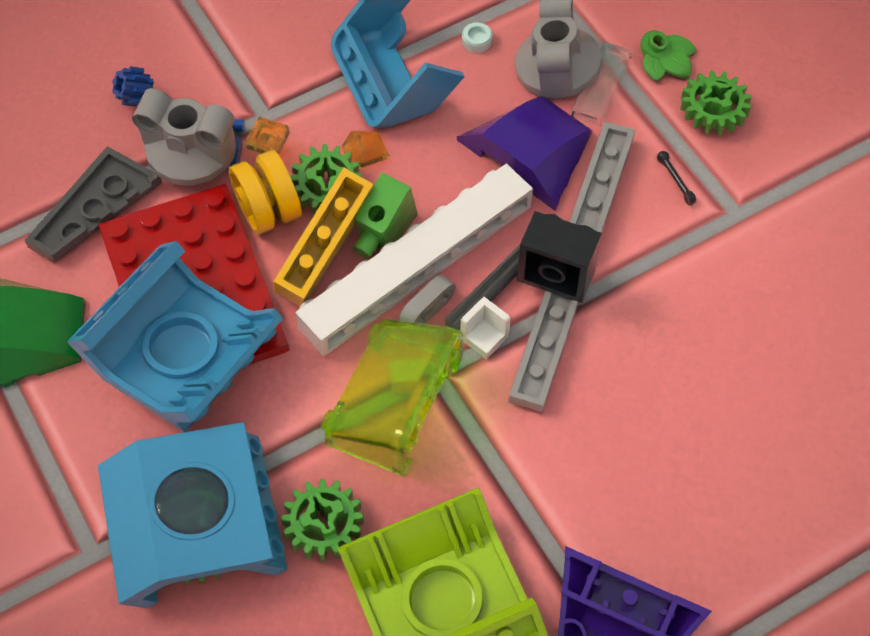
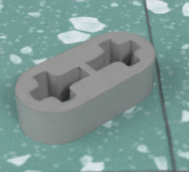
[399,274,456,332]

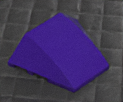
[457,96,592,211]
[558,546,712,636]

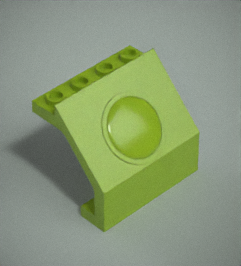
[338,487,548,636]

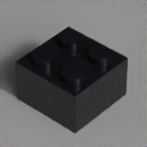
[517,211,602,303]

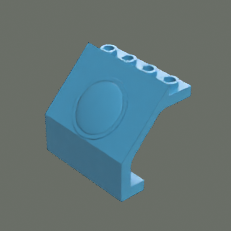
[67,241,283,432]

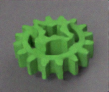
[680,71,752,135]
[290,144,362,214]
[281,479,364,562]

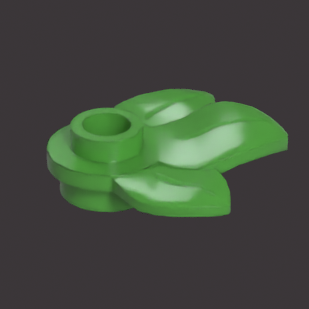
[640,30,696,82]

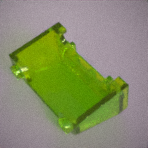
[321,319,463,477]

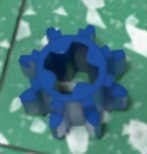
[112,66,154,107]

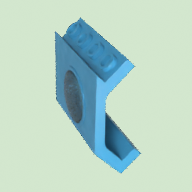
[98,422,287,608]

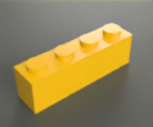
[273,168,373,307]

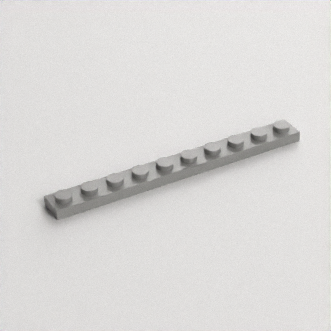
[508,121,635,412]

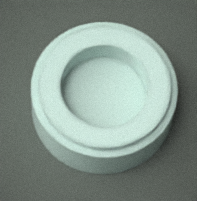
[462,22,493,53]

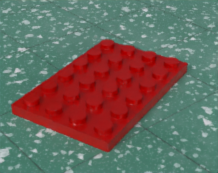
[98,183,290,366]

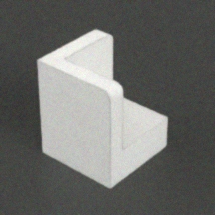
[460,297,511,360]

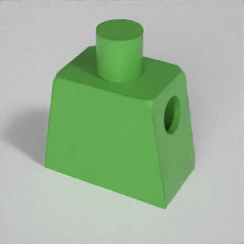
[353,172,418,259]

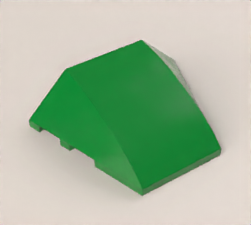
[0,278,85,387]

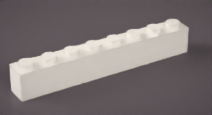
[295,163,533,357]

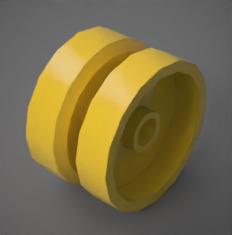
[228,149,302,236]

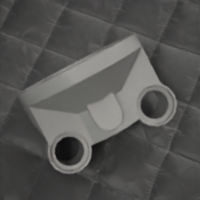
[514,0,602,99]
[132,88,237,186]

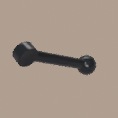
[657,151,696,205]

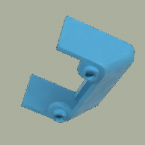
[331,0,465,129]

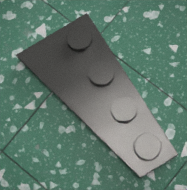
[25,146,162,262]

